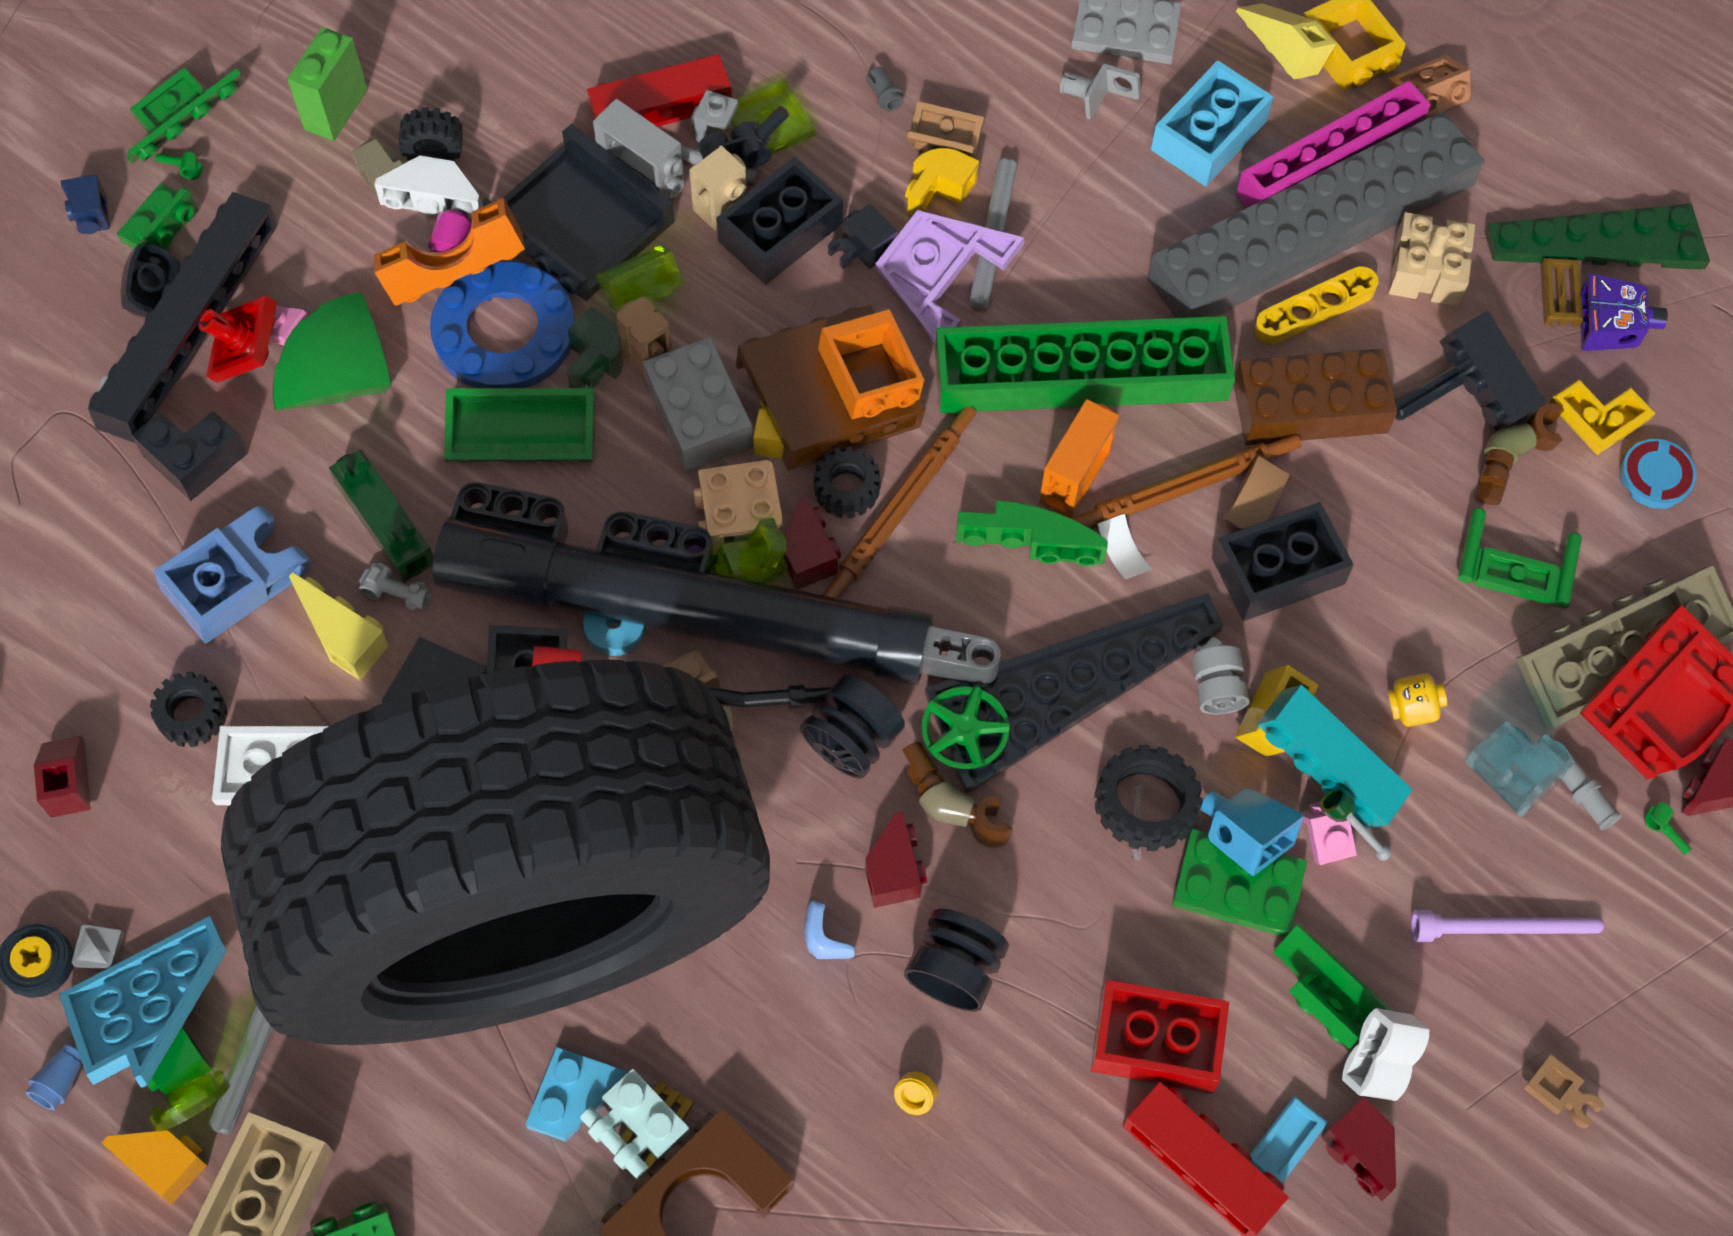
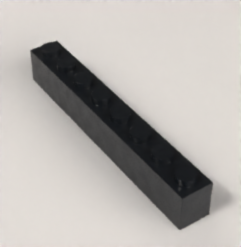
[88,192,277,443]

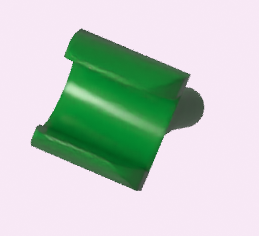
[155,152,202,180]
[1645,802,1692,855]

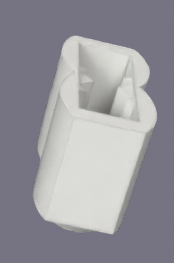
[1342,1008,1430,1101]

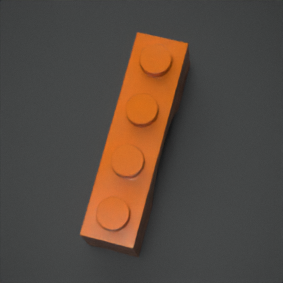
[374,198,525,306]

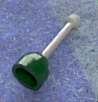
[1320,787,1391,861]

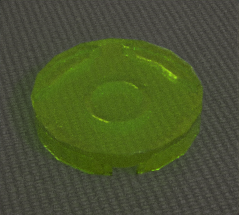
[148,1070,231,1132]

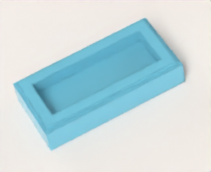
[1250,1096,1328,1183]

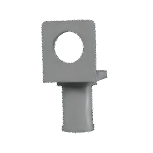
[1060,64,1141,120]

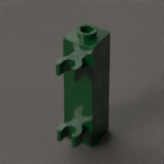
[329,449,434,583]

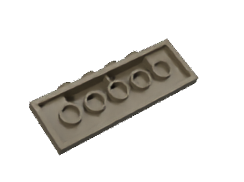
[1515,565,1733,728]

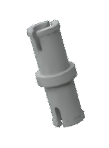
[1552,754,1622,831]

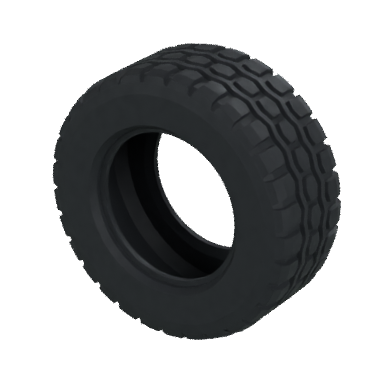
[221,659,770,1045]

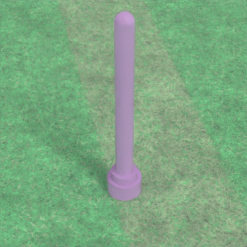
[1411,910,1604,942]

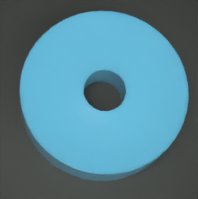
[583,614,646,656]

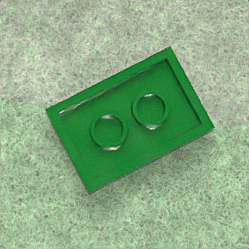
[1172,829,1307,937]

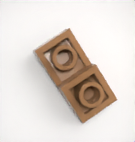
[1223,456,1290,530]

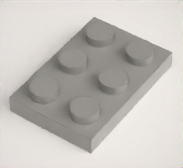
[1071,0,1182,65]

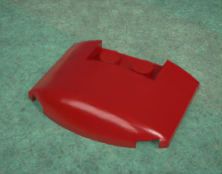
[1580,605,1733,779]

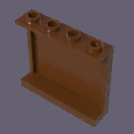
[736,304,926,471]

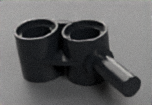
[698,106,789,170]

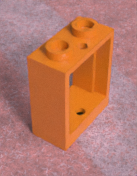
[818,309,924,420]
[1039,399,1120,518]

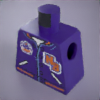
[1581,274,1668,351]

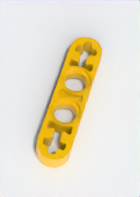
[1254,266,1379,345]

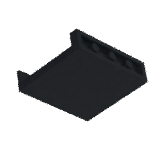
[482,123,675,301]

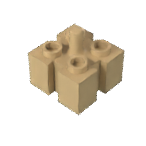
[1388,212,1475,307]

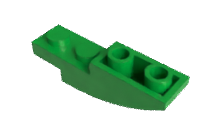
[956,500,1108,566]

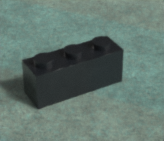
[1439,310,1546,431]

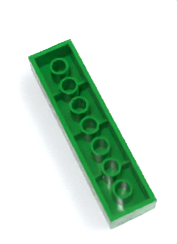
[935,316,1235,413]

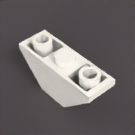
[374,156,482,220]

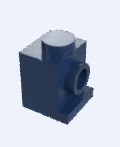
[61,174,110,234]

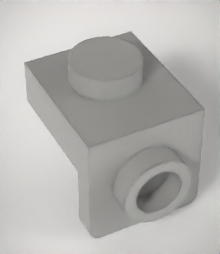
[691,90,738,142]

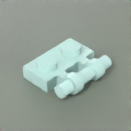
[580,1069,690,1179]

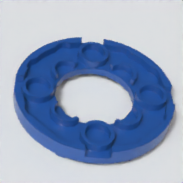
[430,261,576,388]

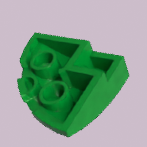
[273,292,391,411]

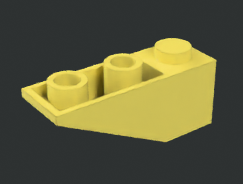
[1236,3,1336,79]
[289,572,389,681]

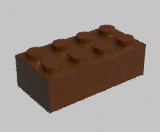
[1233,348,1397,445]

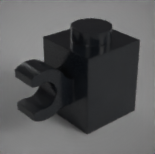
[828,203,897,269]

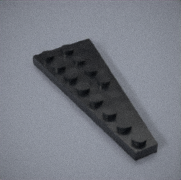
[925,593,1223,794]

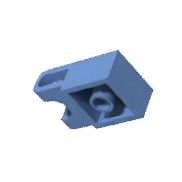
[154,506,311,644]

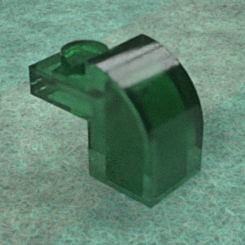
[567,306,624,388]

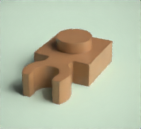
[1523,1054,1605,1129]

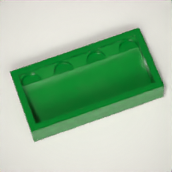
[444,388,596,462]

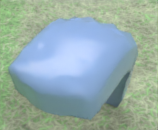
[803,900,855,959]

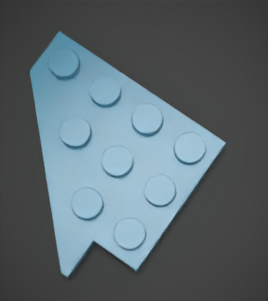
[59,916,227,1088]

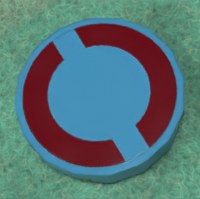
[1620,439,1697,509]

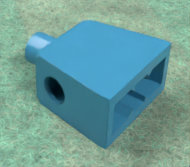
[1201,788,1304,876]

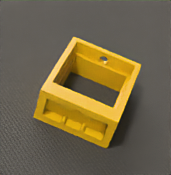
[1303,0,1406,92]

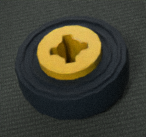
[0,923,74,998]

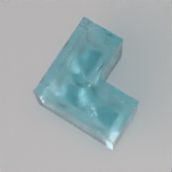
[1465,720,1575,818]

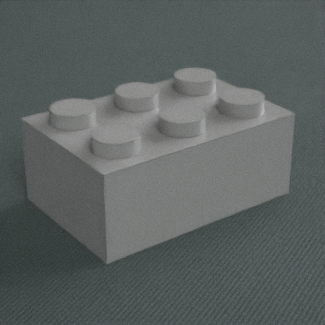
[642,337,753,472]

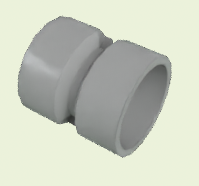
[1192,645,1250,715]

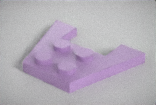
[875,210,1025,344]

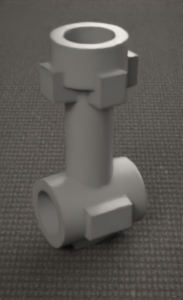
[358,563,432,610]

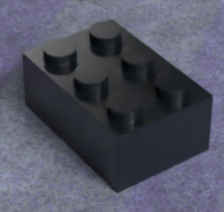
[716,157,843,285]
[1212,502,1354,621]

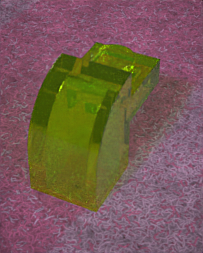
[712,517,788,584]

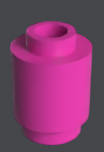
[428,210,471,252]

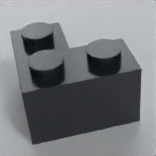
[131,411,247,501]

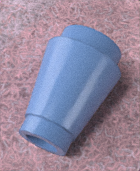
[26,1045,82,1110]

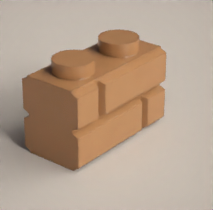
[616,297,672,380]

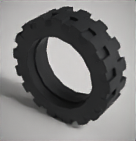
[1094,745,1203,851]

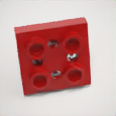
[199,295,277,383]

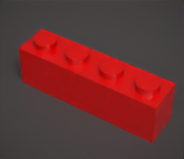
[587,54,732,127]
[1123,1082,1289,1236]

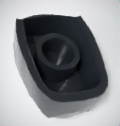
[120,242,181,318]

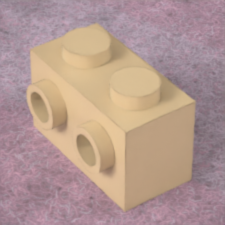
[689,146,747,232]

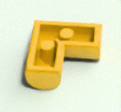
[1549,379,1656,455]

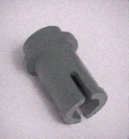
[866,67,903,111]

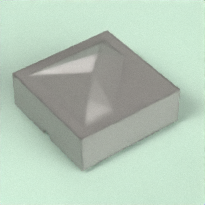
[72,924,125,971]

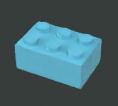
[1151,60,1274,187]

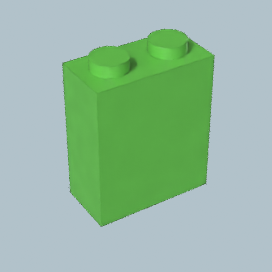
[287,27,367,141]

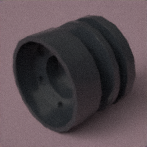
[800,674,905,779]
[904,908,1009,1012]

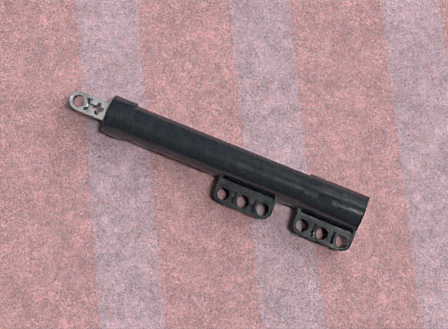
[433,482,1000,685]

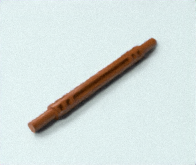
[822,407,976,598]
[1070,434,1302,527]

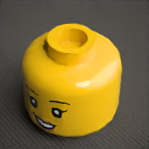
[1388,673,1447,727]

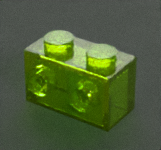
[596,246,685,312]

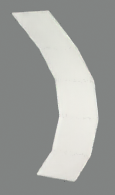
[1098,513,1152,579]

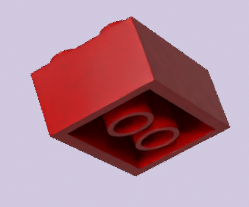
[1090,980,1230,1094]

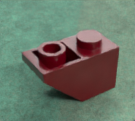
[781,496,841,590]
[34,735,91,818]
[1682,737,1733,816]
[865,811,927,908]
[1322,1097,1396,1201]

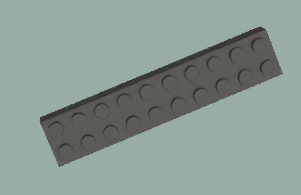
[1148,111,1484,318]

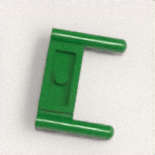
[1458,507,1582,608]

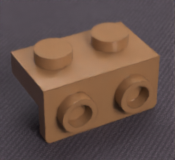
[906,101,985,159]

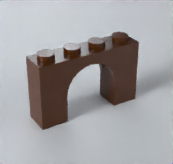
[599,1109,794,1236]

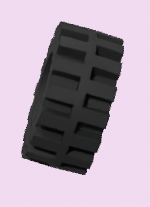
[399,107,463,162]
[814,446,880,518]
[150,672,227,747]

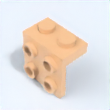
[693,460,783,556]

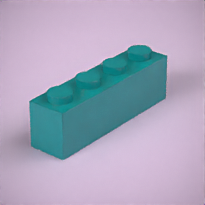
[1257,685,1413,829]

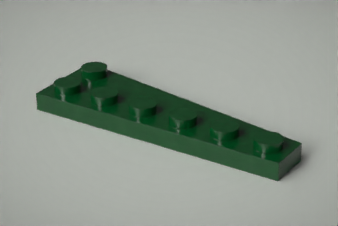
[1485,204,1710,270]

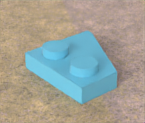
[525,1047,628,1142]

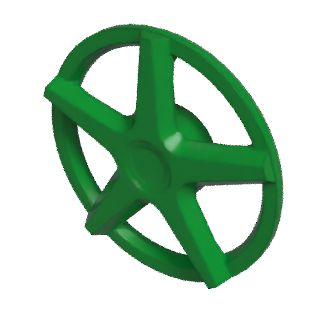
[922,686,1010,769]

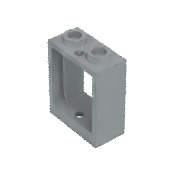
[593,99,684,199]

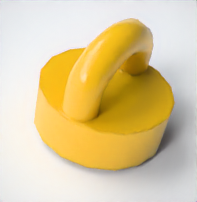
[894,1071,939,1115]

